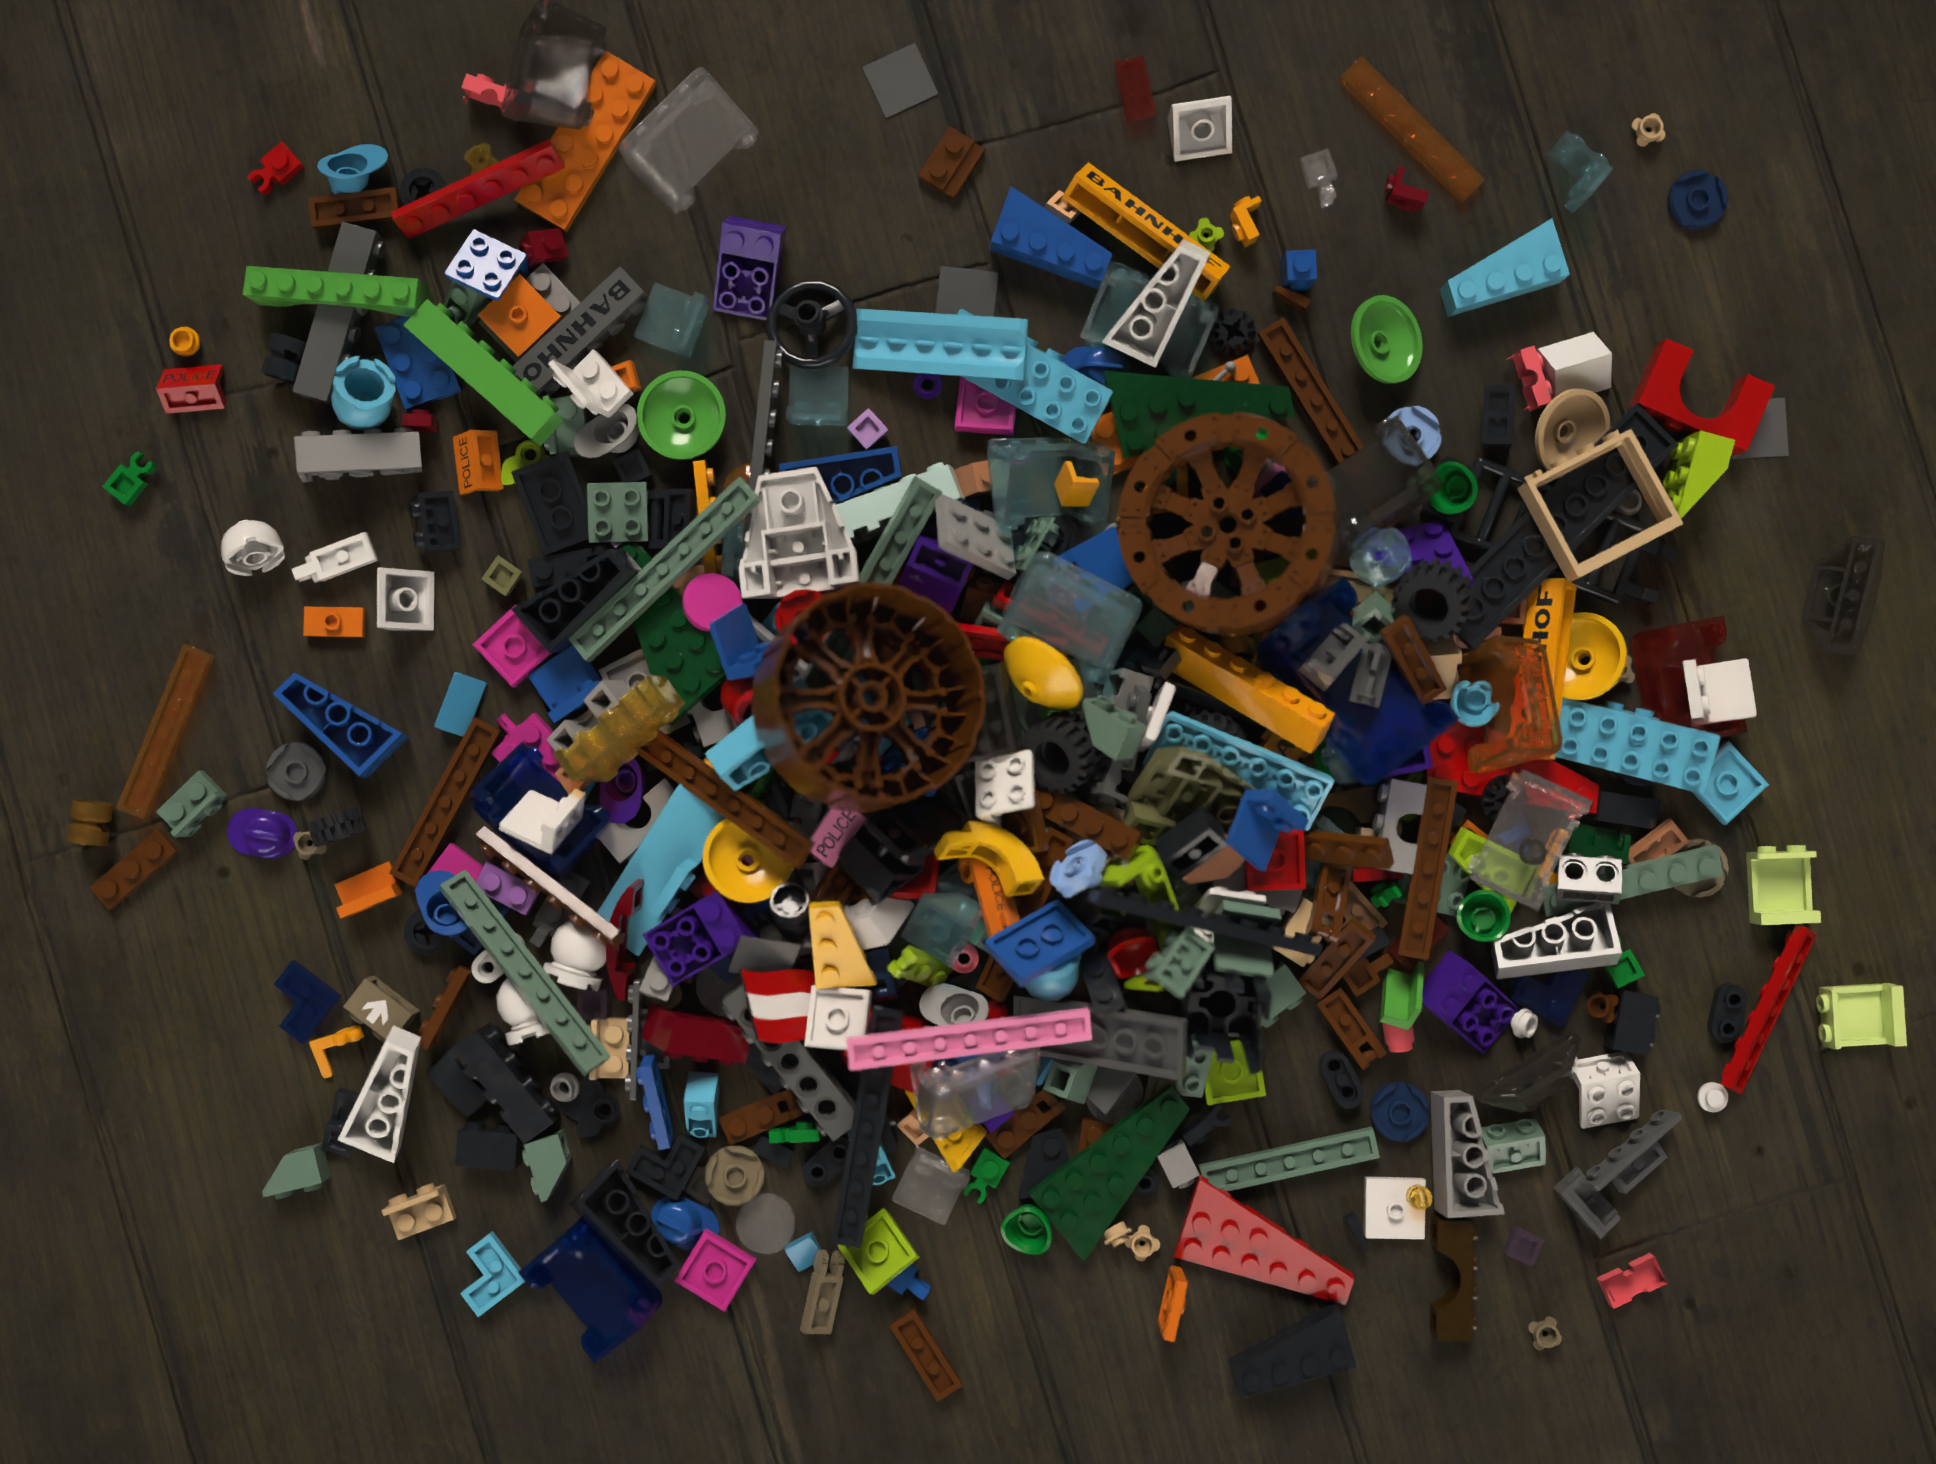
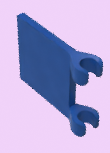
[1050,526,1135,613]

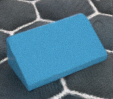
[434,672,488,737]

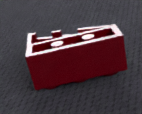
[641,1003,750,1066]

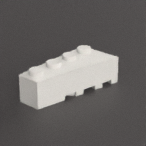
[338,1025,421,1163]

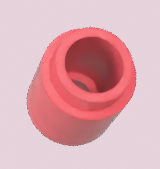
[949,941,979,973]
[1382,1023,1415,1053]

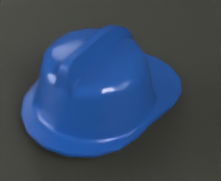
[1062,346,1130,387]
[415,870,468,937]
[651,1196,720,1251]

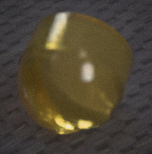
[1406,1184,1432,1210]

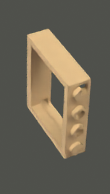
[1517,429,1683,583]

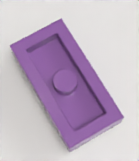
[476,861,540,915]

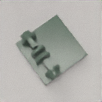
[587,482,650,543]
[1014,517,1060,579]

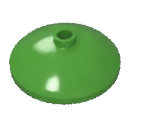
[1351,295,1423,384]
[637,370,726,460]

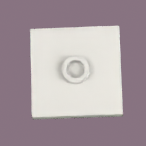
[1140,682,1176,752]
[804,985,872,1050]
[1363,1177,1426,1239]

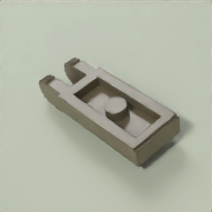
[800,1250,845,1335]

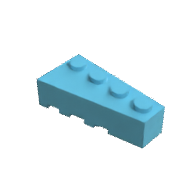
[1439,219,1570,317]
[705,677,833,791]

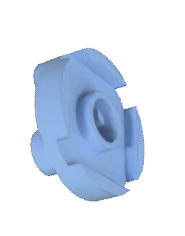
[1380,406,1441,466]
[1050,840,1107,898]

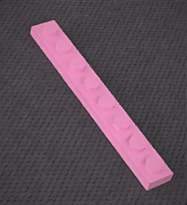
[846,1007,1092,1071]

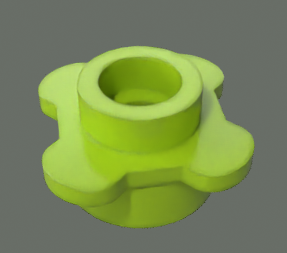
[1189,218,1224,252]

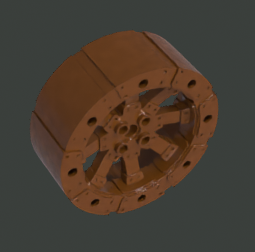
[1118,412,1339,636]
[752,583,985,812]

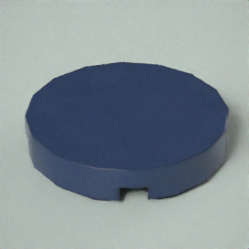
[1667,170,1728,230]
[1369,1081,1430,1142]

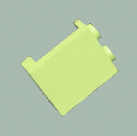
[1746,845,1821,925]
[1816,983,1907,1050]

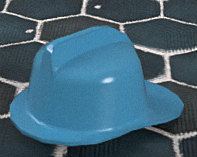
[317,144,388,194]

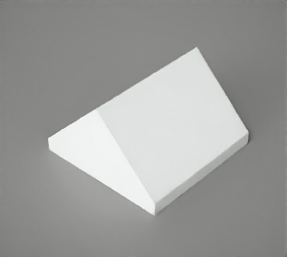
[1167,96,1232,161]
[1536,332,1612,399]
[377,567,434,631]

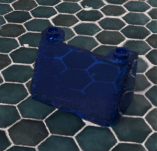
[470,742,611,884]
[518,1217,662,1363]

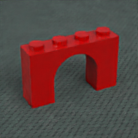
[1628,338,1775,456]

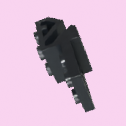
[838,789,970,904]

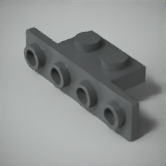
[625,978,673,1101]
[1580,1109,1683,1194]

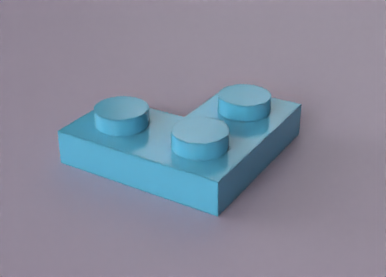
[460,1231,528,1317]

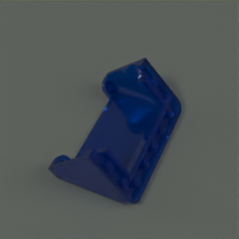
[1258,577,1460,786]

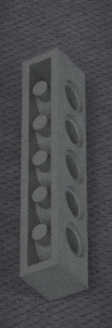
[722,982,856,1142]

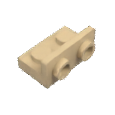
[587,1017,631,1080]
[381,1183,457,1240]

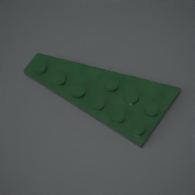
[1029,1083,1190,1261]

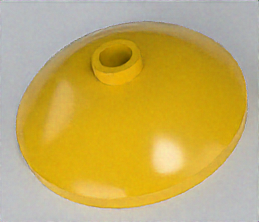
[1563,612,1627,700]
[1004,637,1083,711]
[703,818,793,903]

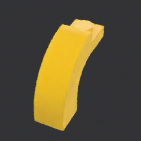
[934,821,1044,897]

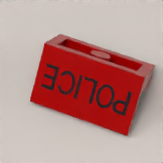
[156,364,227,414]

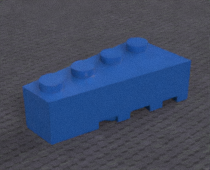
[990,186,1112,290]
[779,446,902,505]
[272,672,409,779]

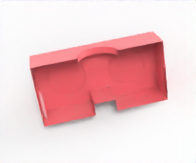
[462,73,529,122]
[1506,345,1553,412]
[1597,1253,1668,1309]

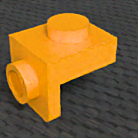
[1229,196,1262,247]

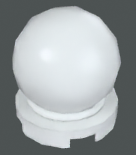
[543,920,606,991]
[496,978,550,1045]

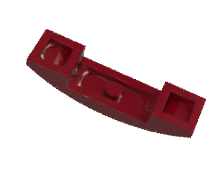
[606,879,644,1001]

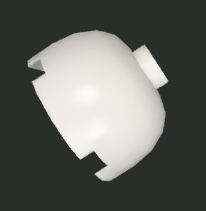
[221,520,285,576]

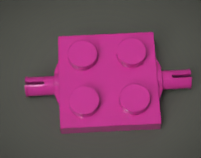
[491,713,567,796]

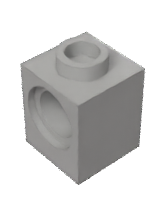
[1157,1138,1200,1189]

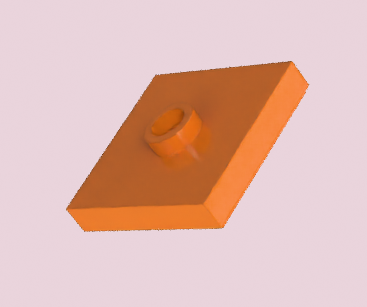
[478,274,563,359]
[1157,1265,1188,1342]

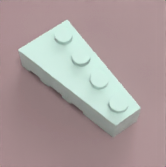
[835,462,965,544]

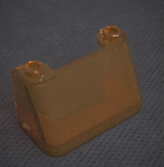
[1457,635,1563,774]

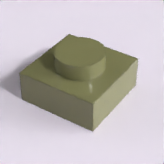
[481,555,524,597]

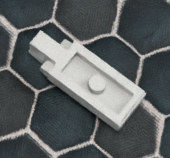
[291,532,378,583]

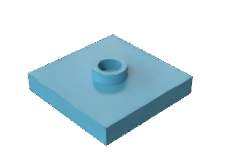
[1692,741,1769,825]

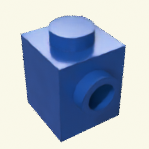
[1280,249,1317,291]

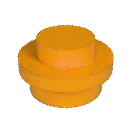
[169,327,201,357]

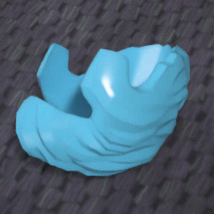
[1450,680,1500,727]

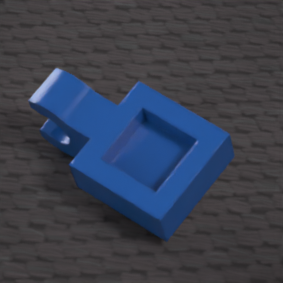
[886,1263,931,1301]

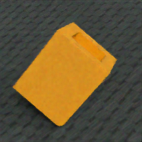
[1054,461,1100,507]

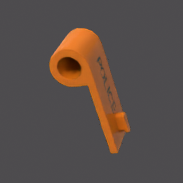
[958,857,1020,937]

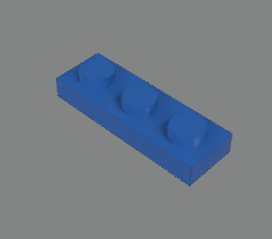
[636,1054,675,1150]

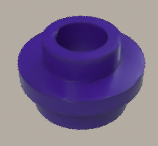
[913,373,942,400]

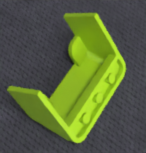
[1096,845,1184,991]

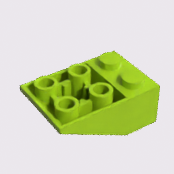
[1656,430,1735,524]

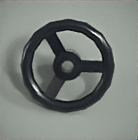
[766,280,858,369]

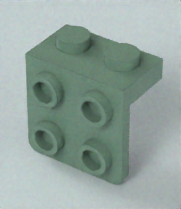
[1211,900,1281,979]

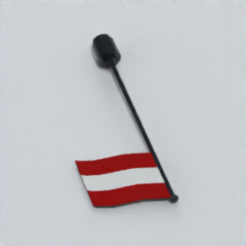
[739,781,816,1043]

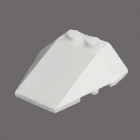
[739,467,860,599]

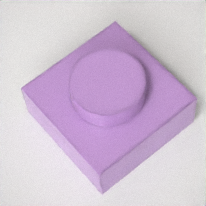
[847,408,889,451]

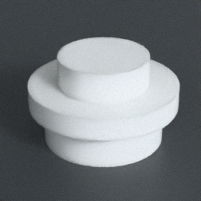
[1511,1008,1538,1038]
[1697,1082,1728,1112]

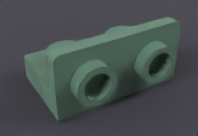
[543,395,587,457]
[156,770,227,837]
[1143,926,1215,998]
[1481,1119,1546,1174]

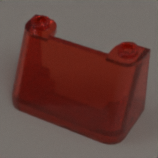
[1631,615,1748,738]

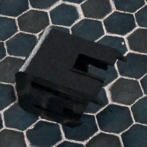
[1173,954,1272,1075]

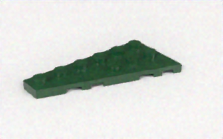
[1102,371,1295,459]
[617,542,727,726]

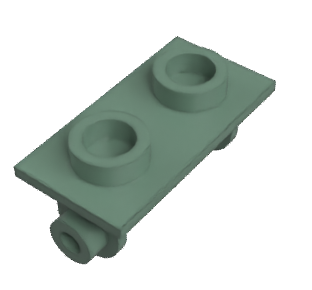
[1175,1033,1214,1098]

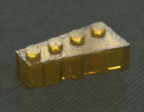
[553,675,685,782]

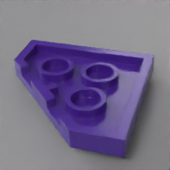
[1357,520,1473,593]

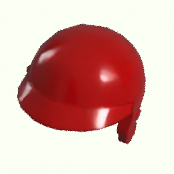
[1107,926,1159,979]

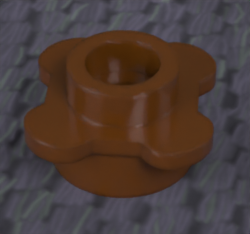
[1587,990,1619,1023]

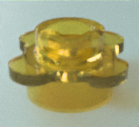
[464,143,498,174]

